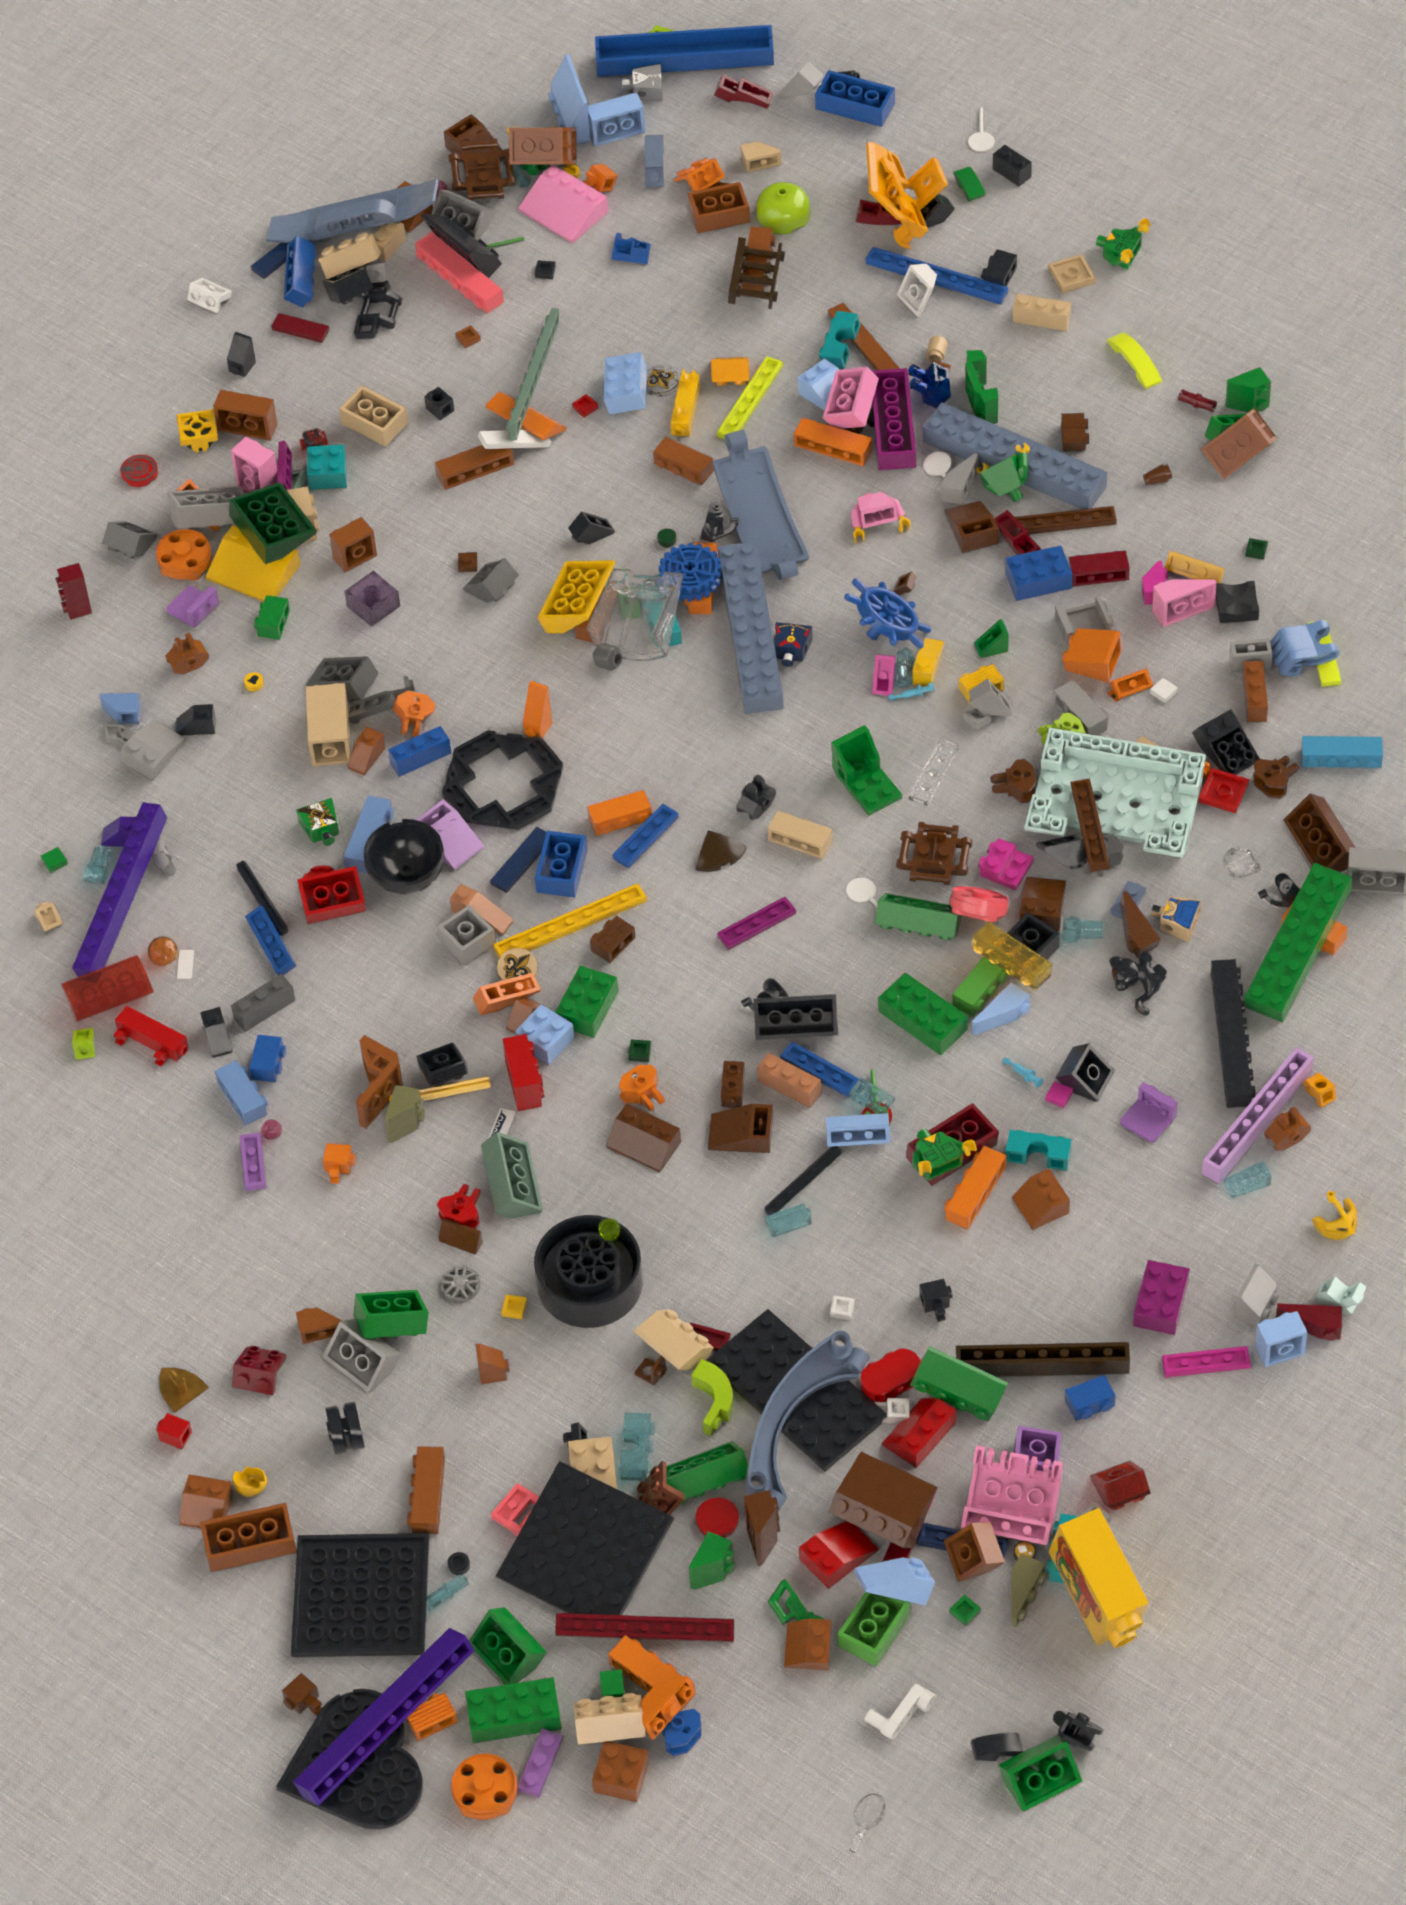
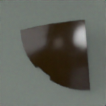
[696,830,746,872]

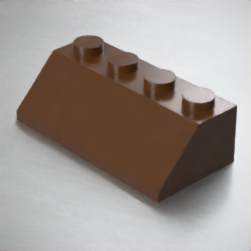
[1283,793,1356,872]

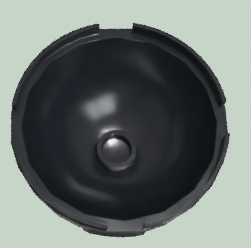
[364,819,444,895]

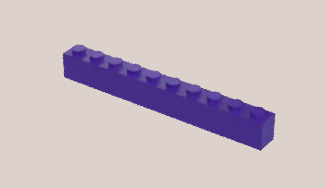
[72,802,168,984]
[293,1628,475,1806]

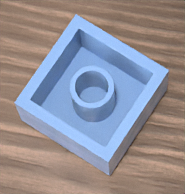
[515,1004,574,1065]
[1255,1311,1307,1367]

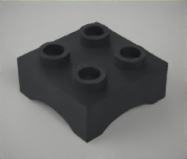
[1216,581,1259,623]

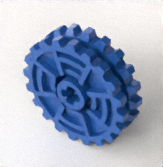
[658,543,722,602]

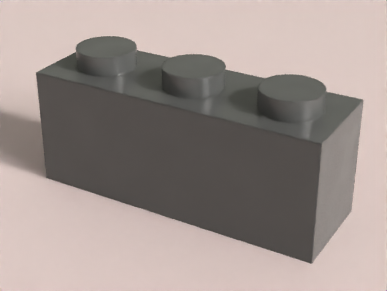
[231,974,296,1032]

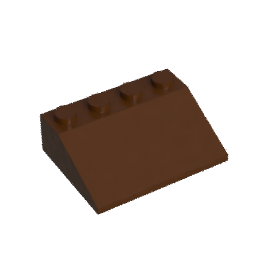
[828,1452,938,1548]

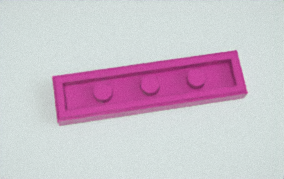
[1162,1346,1251,1378]

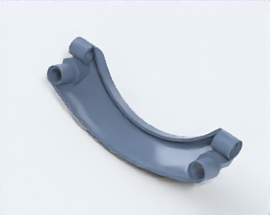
[745,1330,870,1512]

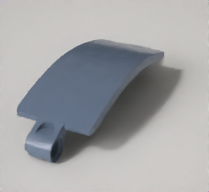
[713,429,809,580]

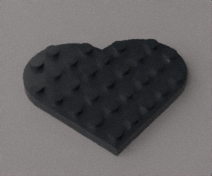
[276,1689,423,1829]

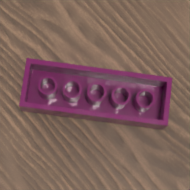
[872,368,916,470]

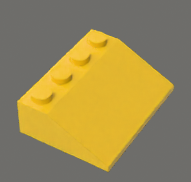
[205,525,300,602]
[537,560,615,634]

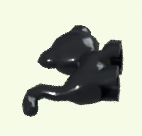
[1109,951,1167,1016]

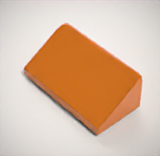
[1108,668,1153,699]

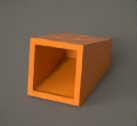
[1062,628,1122,683]

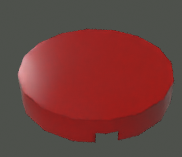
[695,1497,739,1538]

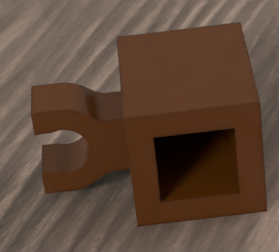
[282,1673,322,1716]

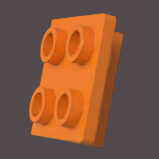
[673,157,725,191]

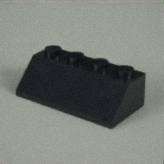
[753,994,838,1040]

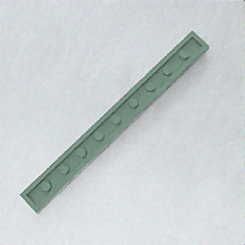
[506,308,559,440]

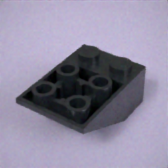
[1192,709,1260,775]

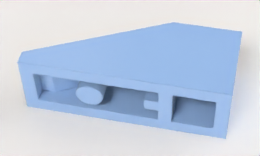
[972,983,1031,1035]

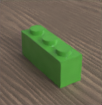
[952,953,1008,1017]

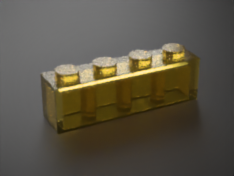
[972,921,1052,991]

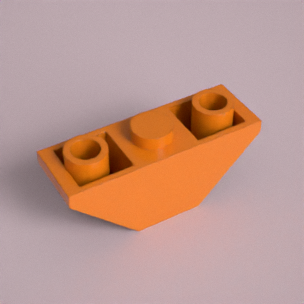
[641,1676,696,1740]

